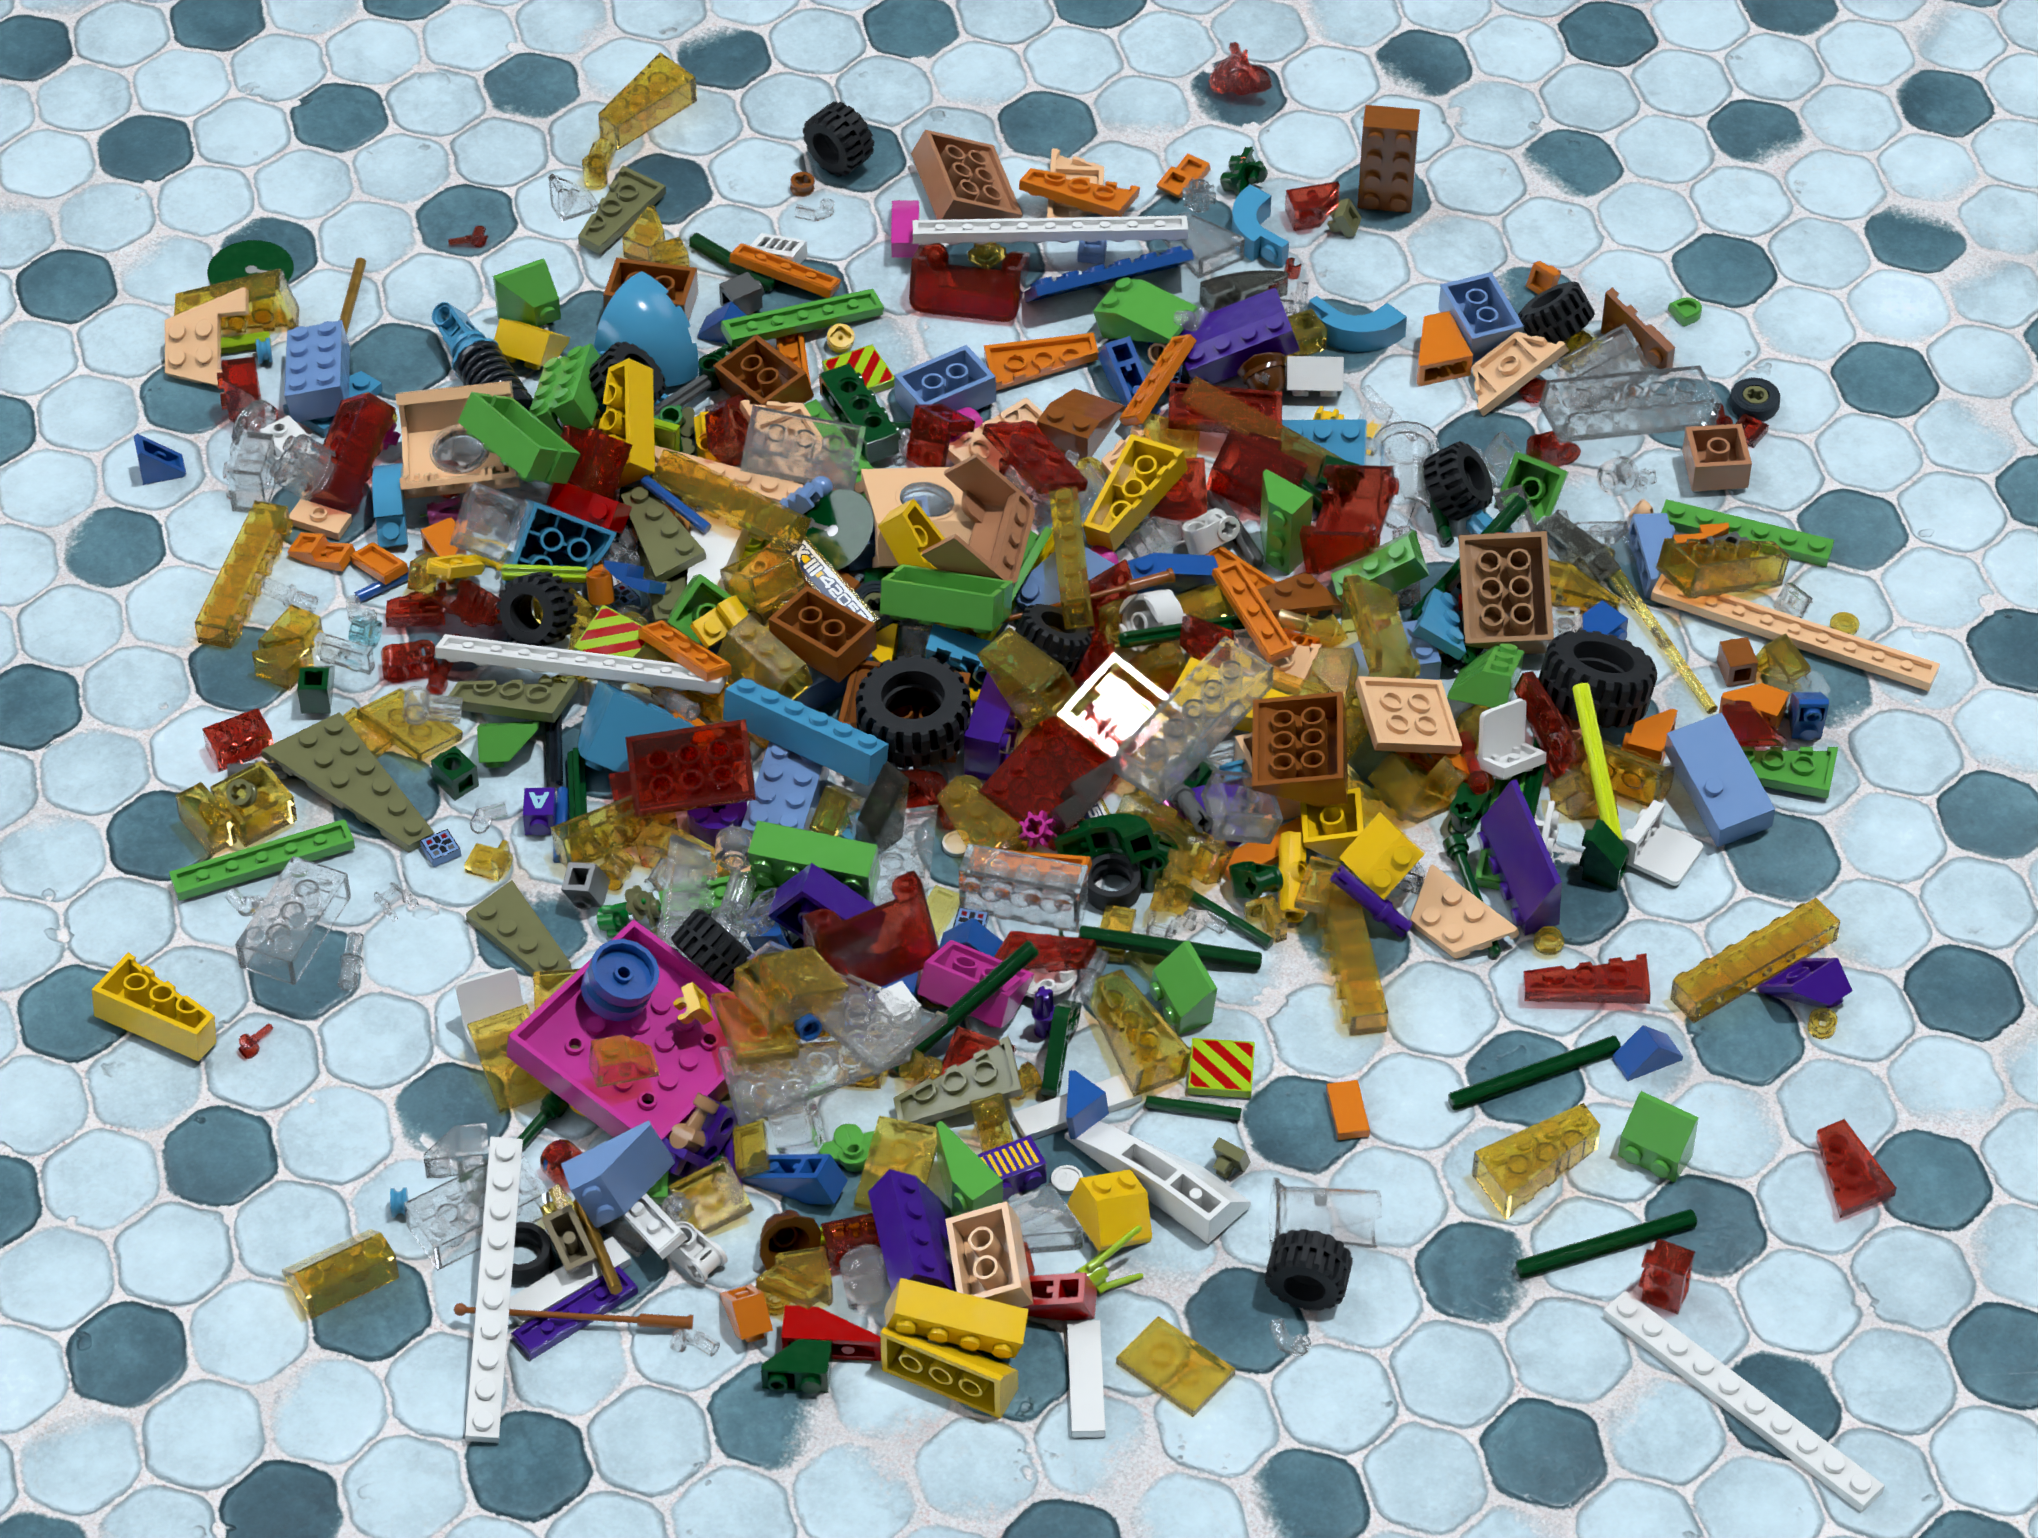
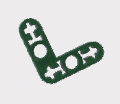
[1041,1000,1082,1098]

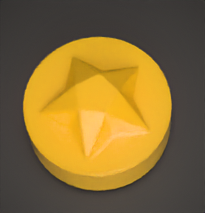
[826,324,855,353]

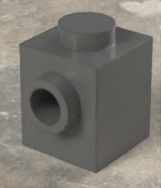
[719,272,764,315]
[561,862,610,910]

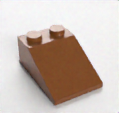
[1037,388,1125,463]

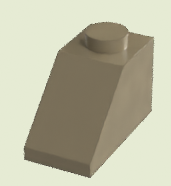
[542,1204,598,1274]

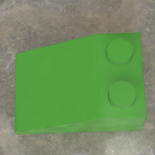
[1093,278,1198,344]
[936,1121,1003,1217]

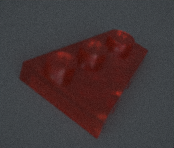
[994,931,1097,973]
[1816,1119,1897,1219]

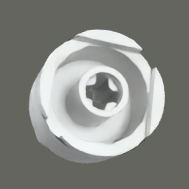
[1119,589,1189,653]

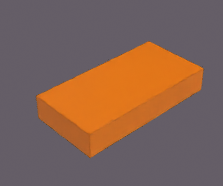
[350,542,409,585]
[1326,1080,1370,1140]

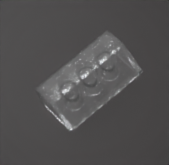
[658,835,717,969]

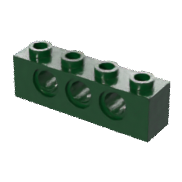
[819,363,901,463]

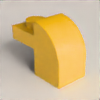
[690,595,753,649]

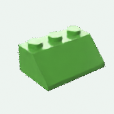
[1260,469,1313,575]
[1331,530,1429,614]
[1447,643,1524,708]

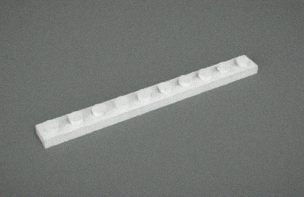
[913,216,1188,245]
[435,634,728,695]
[465,1137,523,1443]
[1603,1291,1885,1513]

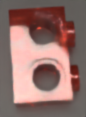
[705,400,752,467]
[202,708,273,772]
[821,1213,884,1272]
[1638,1238,1695,1314]

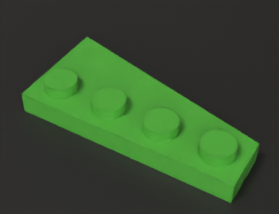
[1741,747,1838,798]

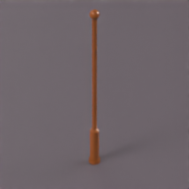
[971,568,1175,633]
[454,1303,694,1331]

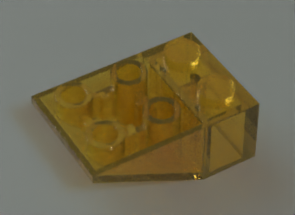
[976,627,1079,730]
[734,946,849,1034]

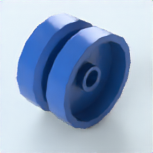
[581,939,660,1022]

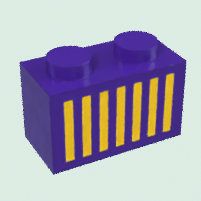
[977,1135,1047,1200]

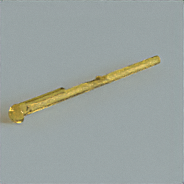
[1594,546,1718,714]

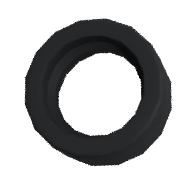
[1083,854,1141,912]
[511,1221,553,1286]

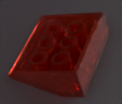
[978,712,1124,852]
[625,719,756,818]

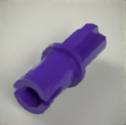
[1031,986,1055,1039]

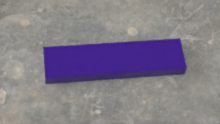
[511,1266,638,1360]

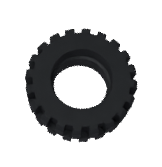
[1538,630,1658,728]
[855,655,971,769]

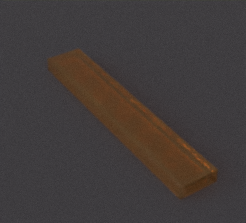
[1181,376,1344,478]

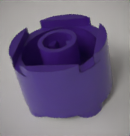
[686,782,747,853]

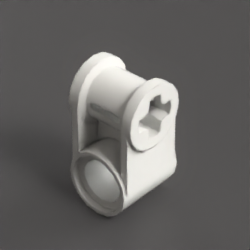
[1182,508,1240,555]
[669,1221,728,1283]

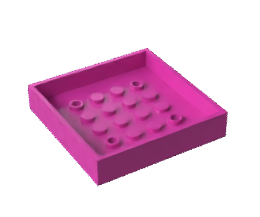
[507,919,778,1141]

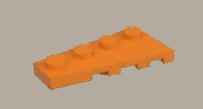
[1019,168,1140,217]
[984,333,1098,391]

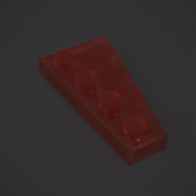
[1514,671,1588,789]
[1523,953,1651,1004]

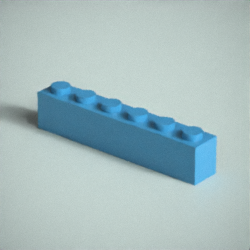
[723,678,889,786]

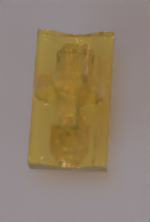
[969,1092,1014,1153]

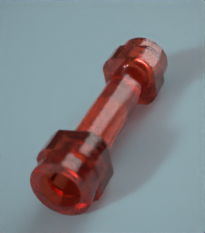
[426,634,461,696]
[1459,731,1490,795]

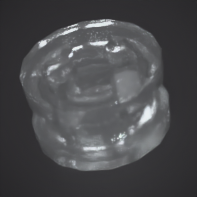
[661,1192,695,1223]

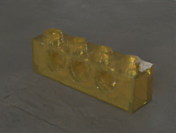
[550,784,678,868]

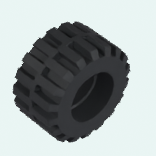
[803,102,874,176]
[1518,282,1595,344]
[589,341,666,406]
[1423,441,1493,521]
[496,571,578,647]
[1011,604,1092,675]
[671,908,755,988]
[1265,1229,1353,1311]

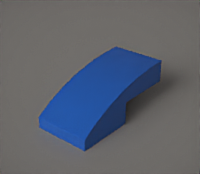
[604,560,667,595]

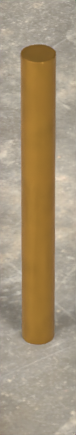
[339,257,366,335]
[573,1199,623,1295]

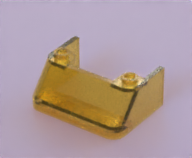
[1340,574,1420,679]

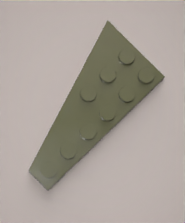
[262,712,435,853]

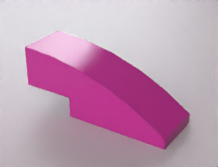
[891,200,919,258]

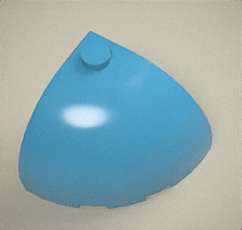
[594,271,699,387]
[502,498,616,585]
[578,680,696,775]

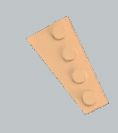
[940,397,1043,471]

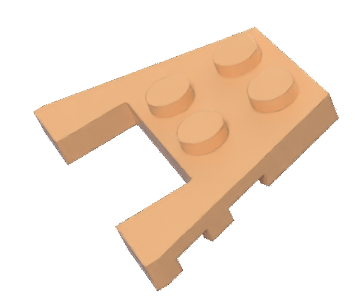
[165,287,250,394]

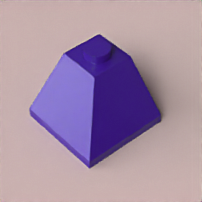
[1757,958,1853,1008]

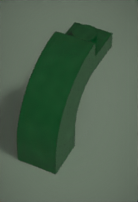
[1052,813,1160,864]

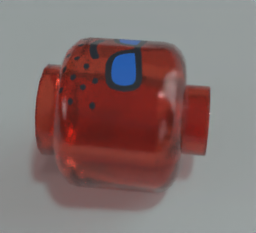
[540,1139,583,1187]

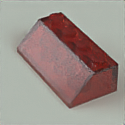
[300,392,396,511]

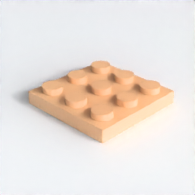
[1355,676,1462,754]

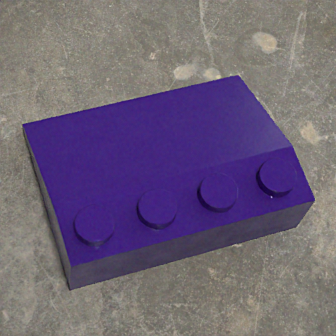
[1178,287,1300,391]
[1477,779,1562,936]
[868,1169,957,1292]

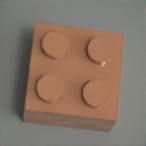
[1682,424,1752,491]

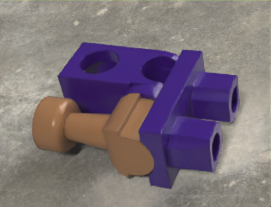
[663,1092,741,1183]

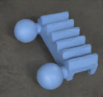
[755,476,833,539]

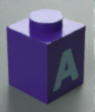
[523,787,556,836]

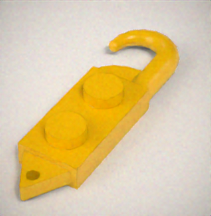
[426,554,504,581]

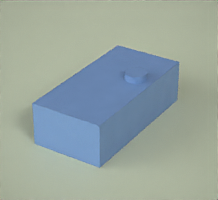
[1665,712,1775,848]

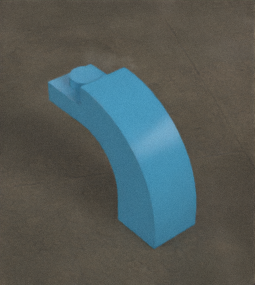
[1231,184,1289,268]
[1308,295,1407,352]
[372,463,409,548]

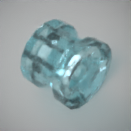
[348,615,382,649]

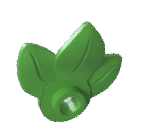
[817,1123,881,1172]

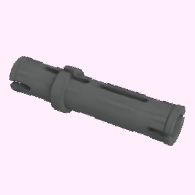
[1165,776,1213,833]

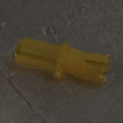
[1277,608,1335,641]

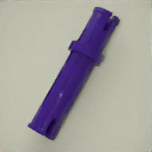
[1330,865,1412,937]

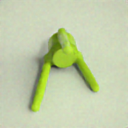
[1075,1225,1144,1295]

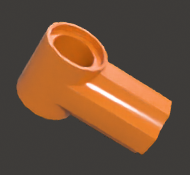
[586,561,615,606]

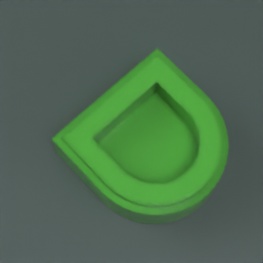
[1668,297,1702,327]

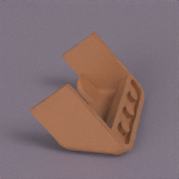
[921,453,1035,584]

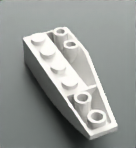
[1065,1121,1251,1244]

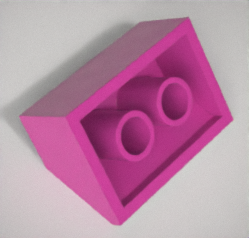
[917,940,1034,1028]

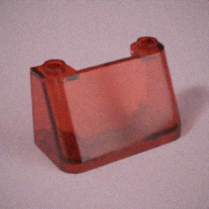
[909,243,1031,322]
[1299,465,1399,575]
[802,870,939,1002]

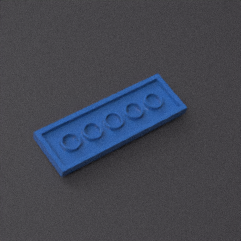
[1023,246,1194,303]

